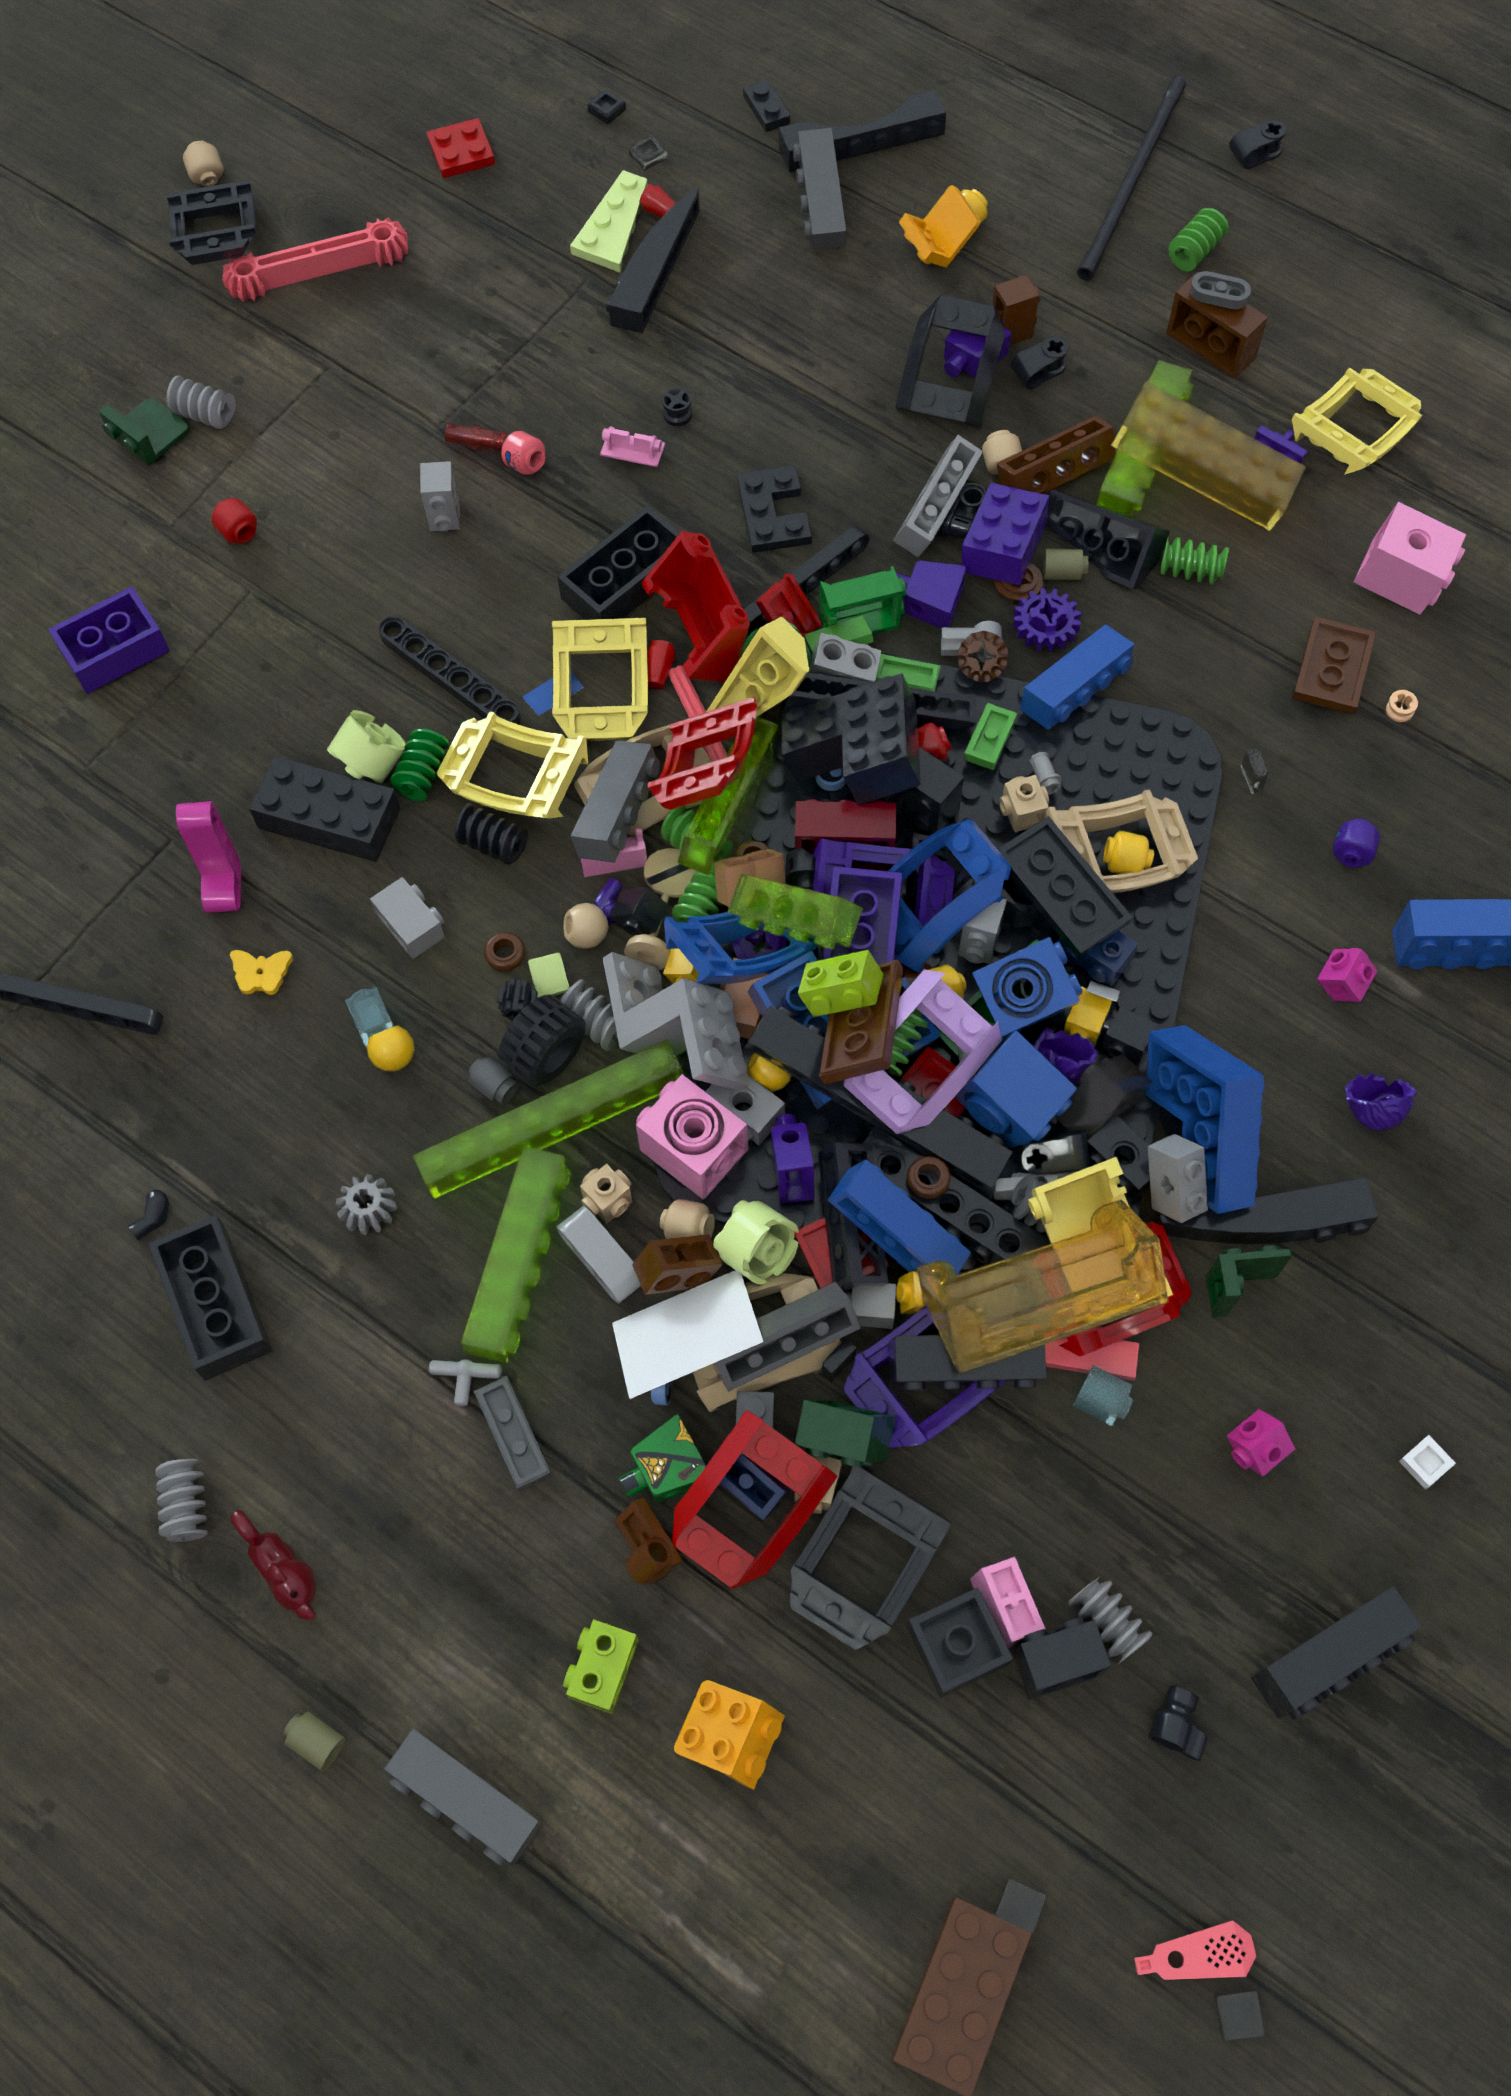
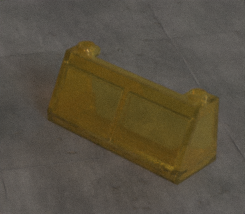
[917,1199,1168,1373]

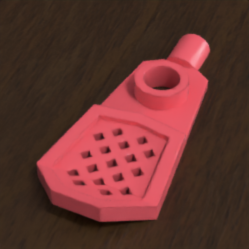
[1134,1920,1256,1980]

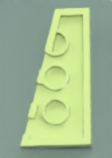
[570,170,648,273]

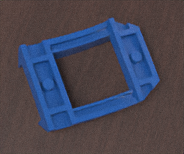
[888,819,1011,973]
[664,893,826,985]

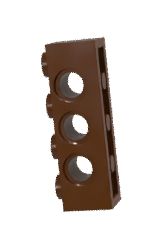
[997,415,1115,494]

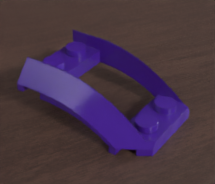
[810,839,955,933]
[843,1286,1006,1448]

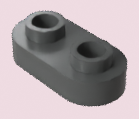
[1190,271,1251,309]

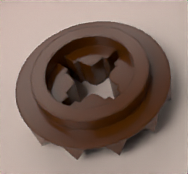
[994,563,1043,603]
[957,631,1008,682]

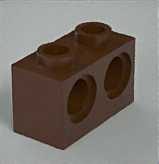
[632,1234,723,1295]

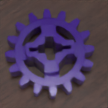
[1013,588,1081,652]

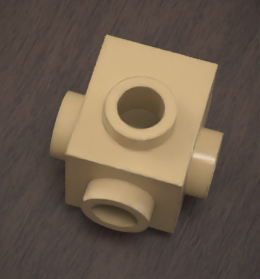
[999,775,1049,832]
[580,1164,632,1224]

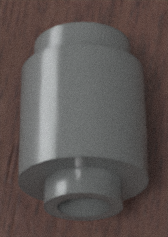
[468,1057,520,1105]

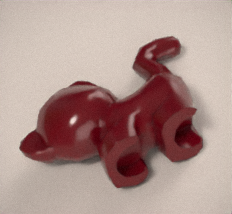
[231,1510,316,1620]

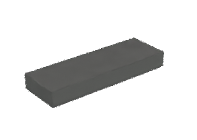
[474,1376,552,1491]

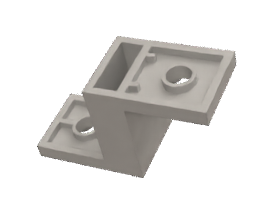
[603,952,749,1091]

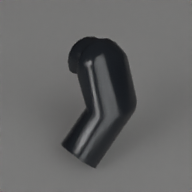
[128,1190,169,1240]

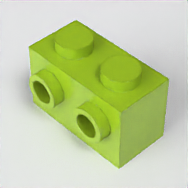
[798,950,883,1017]
[563,1619,639,1714]

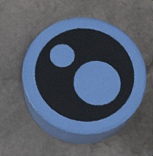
[815,767,846,791]
[651,1381,672,1406]

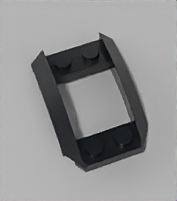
[166,180,256,265]
[895,295,1005,427]
[789,1466,952,1650]

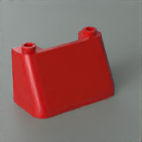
[641,531,750,682]

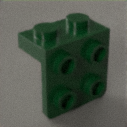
[99,398,189,466]

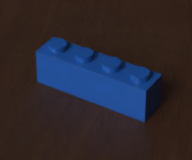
[1020,624,1135,730]
[828,1160,971,1293]

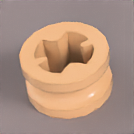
[1385,690,1418,722]

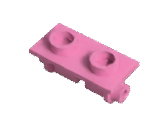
[600,426,665,467]

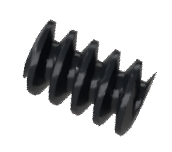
[455,803,528,864]

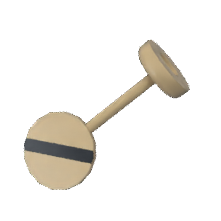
[624,848,699,970]

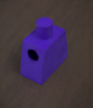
[944,328,1012,377]
[896,561,966,629]
[771,1114,815,1204]

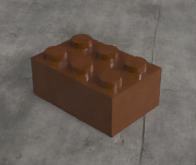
[1166,272,1268,379]

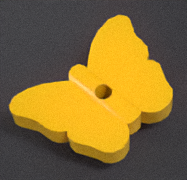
[230,950,293,995]

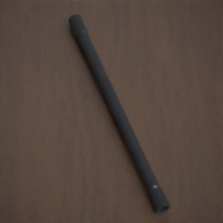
[1077,76,1186,281]

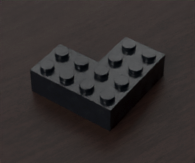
[782,673,921,805]

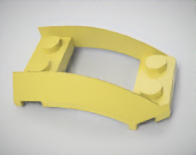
[1292,368,1422,475]
[552,618,648,741]
[436,712,588,819]

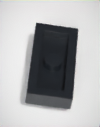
[743,79,790,132]

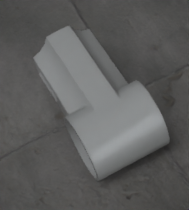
[941,621,1002,662]

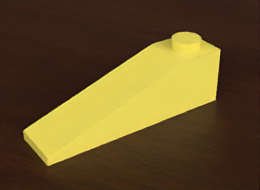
[706,617,809,717]

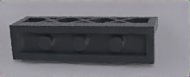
[818,1143,888,1291]

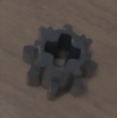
[496,979,539,1021]

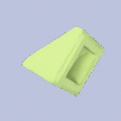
[528,953,569,997]

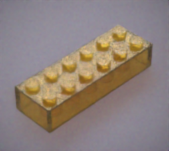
[1111,381,1305,531]

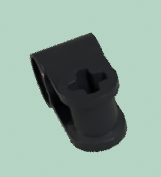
[1229,120,1286,169]
[1010,336,1068,389]
[942,483,986,539]
[1021,1131,1091,1175]

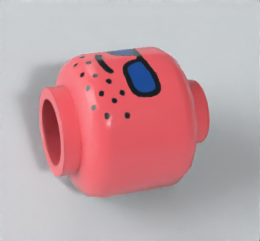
[501,431,546,475]

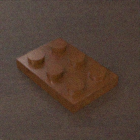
[1292,617,1376,714]

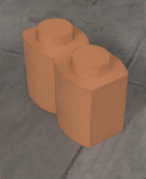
[714,849,786,910]

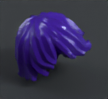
[1032,1028,1098,1084]
[1344,1073,1417,1131]

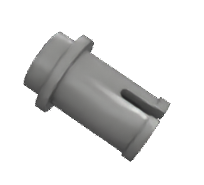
[1029,752,1062,795]

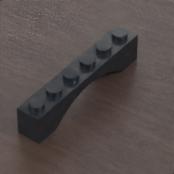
[779,89,946,173]

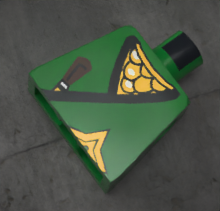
[618,1414,706,1503]

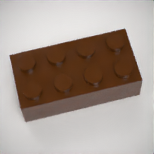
[891,1897,1031,2096]

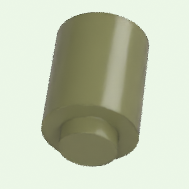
[1043,548,1088,581]
[284,1711,346,1772]

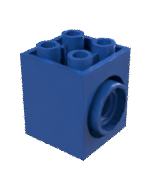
[973,937,1082,1037]
[955,1030,1077,1149]

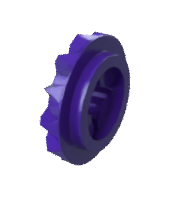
[733,923,786,960]

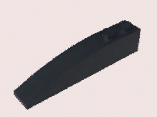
[606,188,700,334]
[781,673,977,729]
[1157,1177,1379,1244]

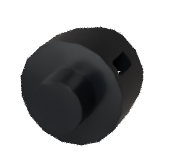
[785,848,816,898]

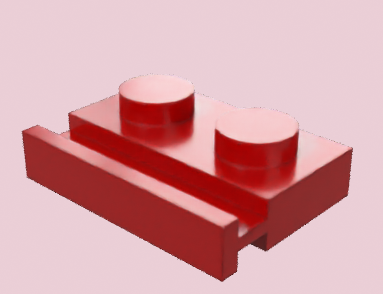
[755,574,823,639]

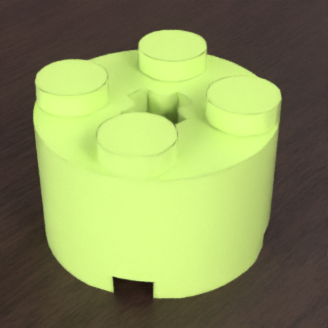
[327,710,406,783]
[713,1200,799,1285]

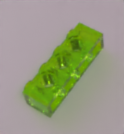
[728,874,863,950]

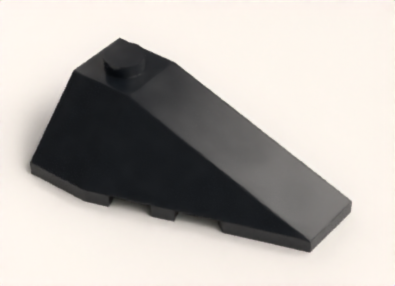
[1047,489,1170,589]

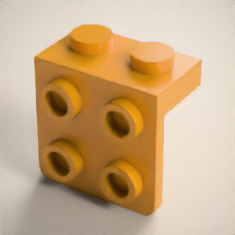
[899,185,980,268]
[674,1680,785,1790]

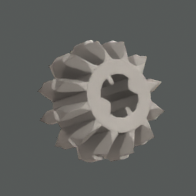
[336,1174,397,1236]

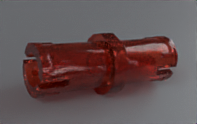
[445,422,507,451]

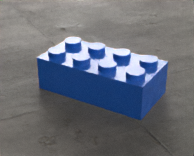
[1392,899,1511,969]

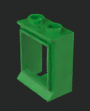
[819,566,906,635]

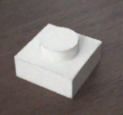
[1399,1435,1455,1490]

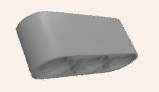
[556,1205,641,1304]

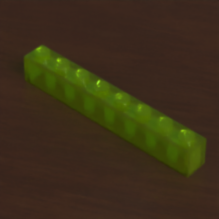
[413,1040,683,1198]

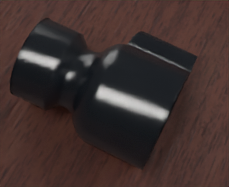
[1148,1686,1207,1761]

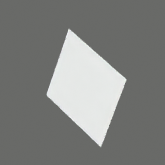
[612,1270,763,1399]

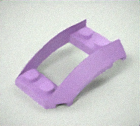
[844,969,1002,1134]

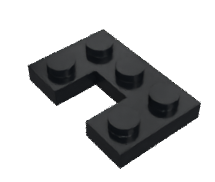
[737,465,812,553]

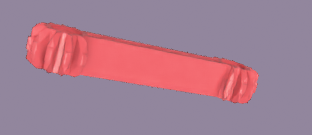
[222,217,409,302]

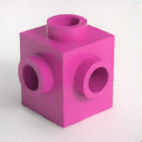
[1317,948,1378,1002]
[1227,1409,1295,1476]

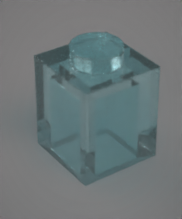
[345,987,394,1047]
[1073,1365,1134,1426]

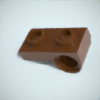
[615,1497,683,1584]

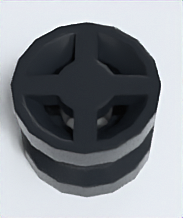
[662,388,692,426]

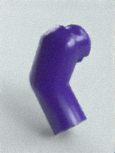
[594,878,623,924]

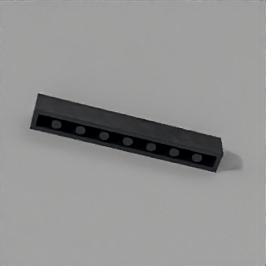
[745,1006,1012,1191]

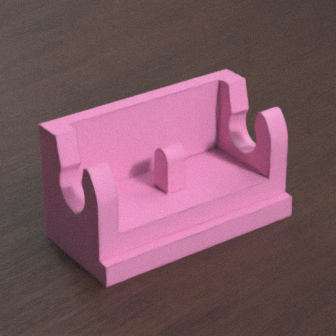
[581,828,647,877]
[970,1557,1045,1648]

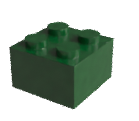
[795,1399,896,1467]

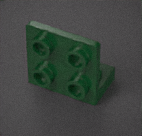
[1205,1245,1292,1318]

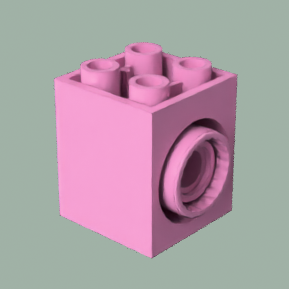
[1354,502,1466,614]
[636,1074,748,1200]

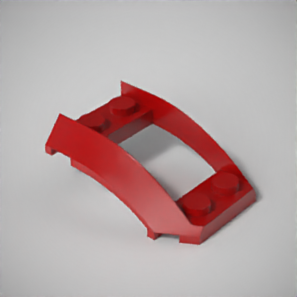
[648,697,757,810]
[1030,1216,1192,1357]
[672,1410,838,1589]

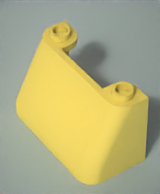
[1028,1157,1173,1327]

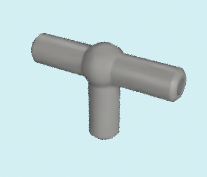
[429,1359,502,1406]

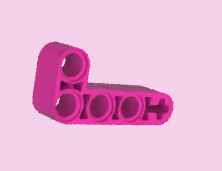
[176,801,241,913]

